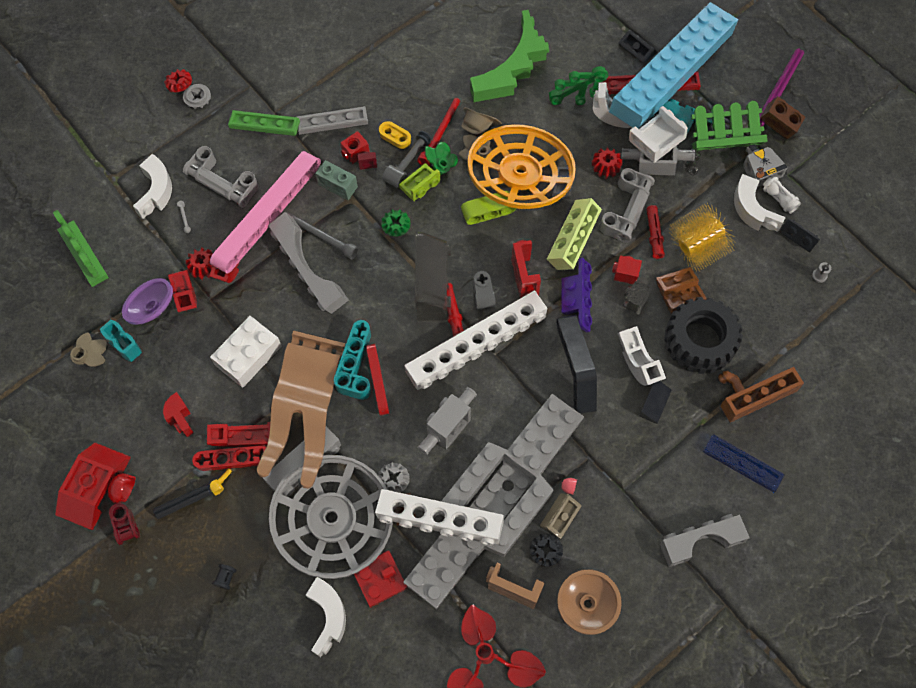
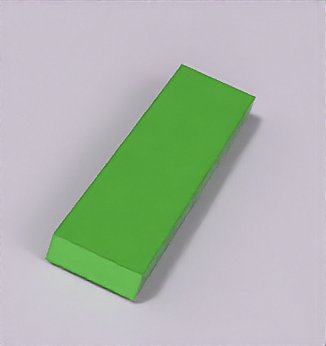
[228,110,300,136]

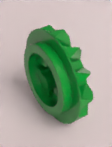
[381,209,411,237]

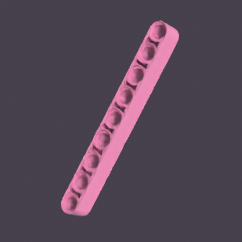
[210,151,321,273]

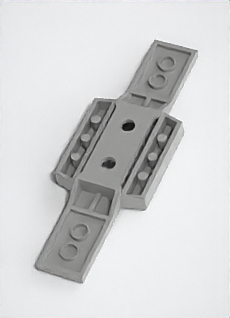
[403,394,584,610]

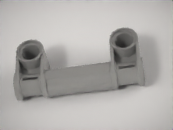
[183,146,259,208]
[599,168,655,243]

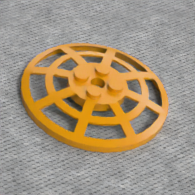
[467,125,576,209]

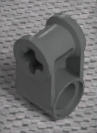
[473,271,496,309]

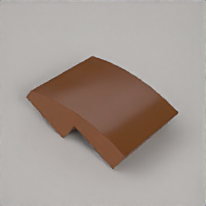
[656,267,706,314]

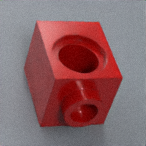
[340,131,370,164]

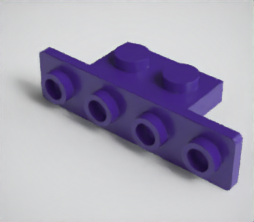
[562,258,592,332]

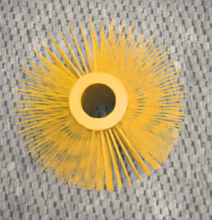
[669,203,736,270]

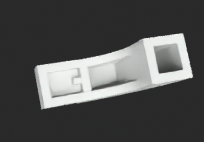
[593,83,632,128]
[133,154,172,219]
[734,174,785,232]
[617,326,666,386]
[306,577,346,657]

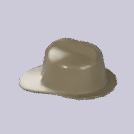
[462,107,502,135]

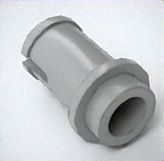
[812,262,831,283]

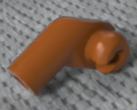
[718,371,744,393]

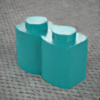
[100,320,142,362]

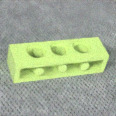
[547,198,602,270]

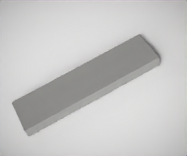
[297,106,368,135]

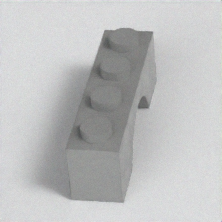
[660,514,750,567]

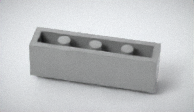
[263,427,341,497]

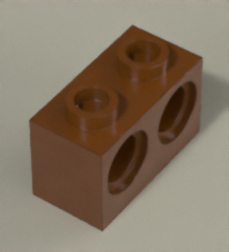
[760,96,805,139]

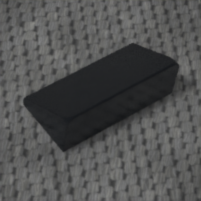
[619,29,657,63]
[639,381,672,424]

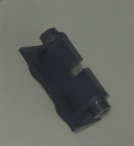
[779,218,820,252]

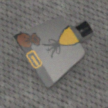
[743,144,788,187]

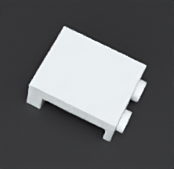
[629,106,688,163]

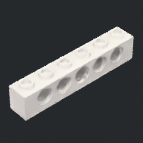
[375,489,504,546]

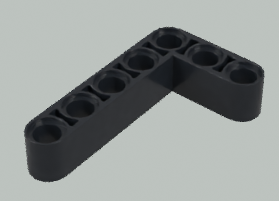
[556,315,597,414]

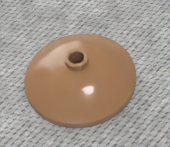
[557,570,621,635]

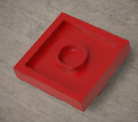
[354,550,408,608]

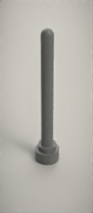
[286,211,359,260]

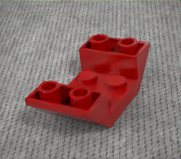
[55,443,131,531]

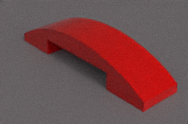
[207,422,288,447]

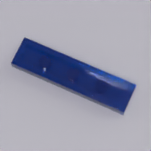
[703,434,785,493]

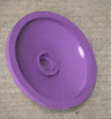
[122,278,173,325]

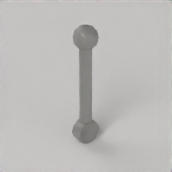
[177,201,191,233]

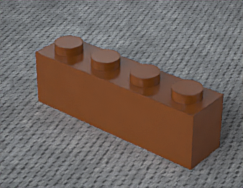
[720,367,804,423]

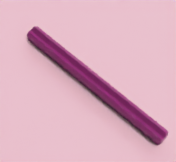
[759,48,804,127]

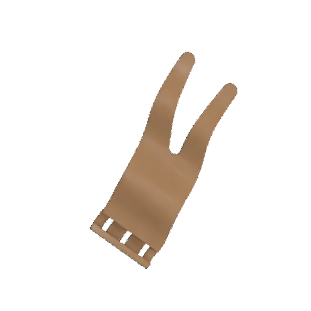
[257,331,346,489]

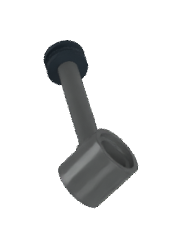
[382,131,432,189]

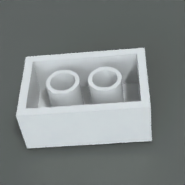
[210,316,282,388]

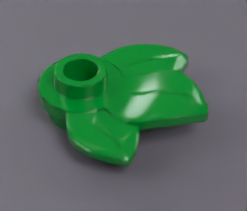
[425,142,458,175]

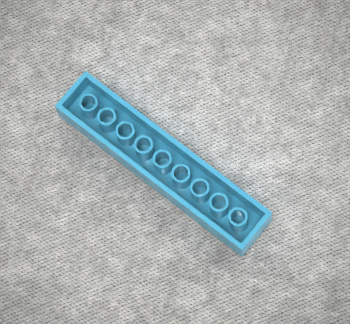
[609,2,738,129]

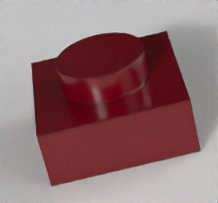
[358,152,377,170]

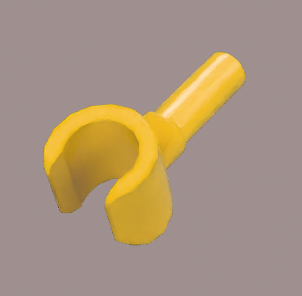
[210,468,232,495]

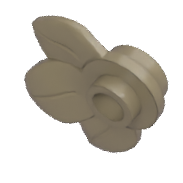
[459,133,492,161]
[70,333,107,367]

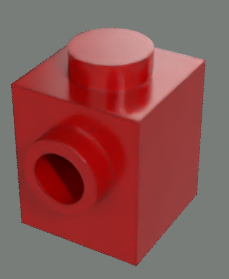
[612,256,642,285]

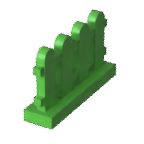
[691,101,767,151]
[53,210,109,287]

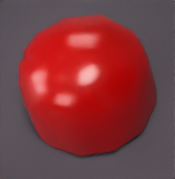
[108,473,136,503]

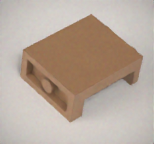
[486,562,544,609]

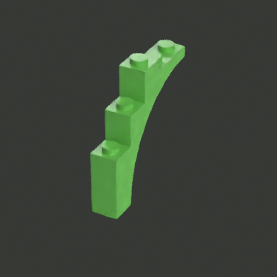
[470,10,549,102]

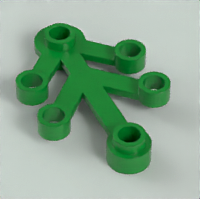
[549,66,608,105]

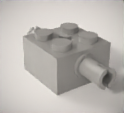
[621,146,695,175]
[418,387,477,455]

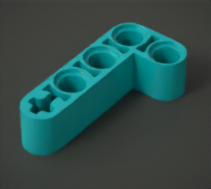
[334,320,371,400]

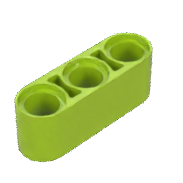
[461,191,516,225]

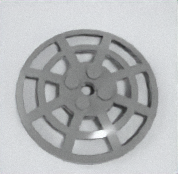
[269,455,393,579]

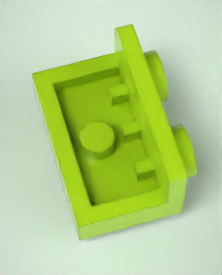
[399,163,440,201]

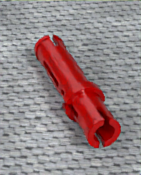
[646,205,665,259]
[441,283,464,337]

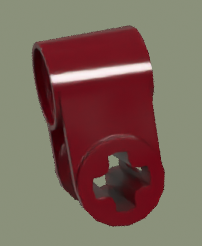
[109,503,140,545]

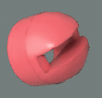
[562,478,577,495]

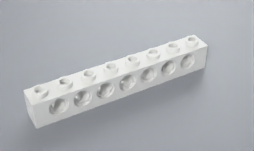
[404,290,547,390]

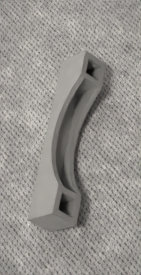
[268,212,349,314]

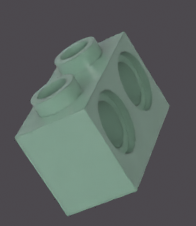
[315,160,358,200]

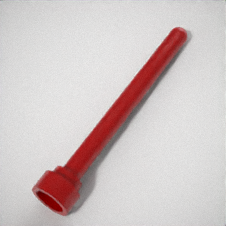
[417,98,460,167]

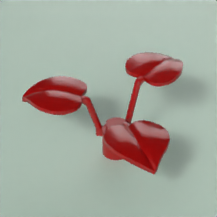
[447,605,546,688]

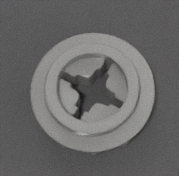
[183,84,211,109]
[378,462,410,493]

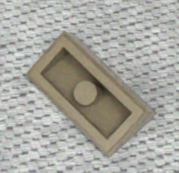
[540,493,582,539]

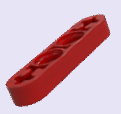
[366,344,389,416]
[192,446,266,471]

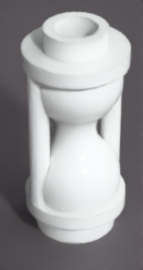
[763,177,801,214]

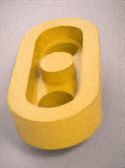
[379,121,411,149]

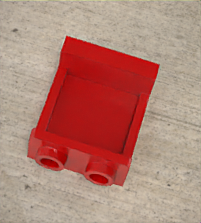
[511,240,541,299]

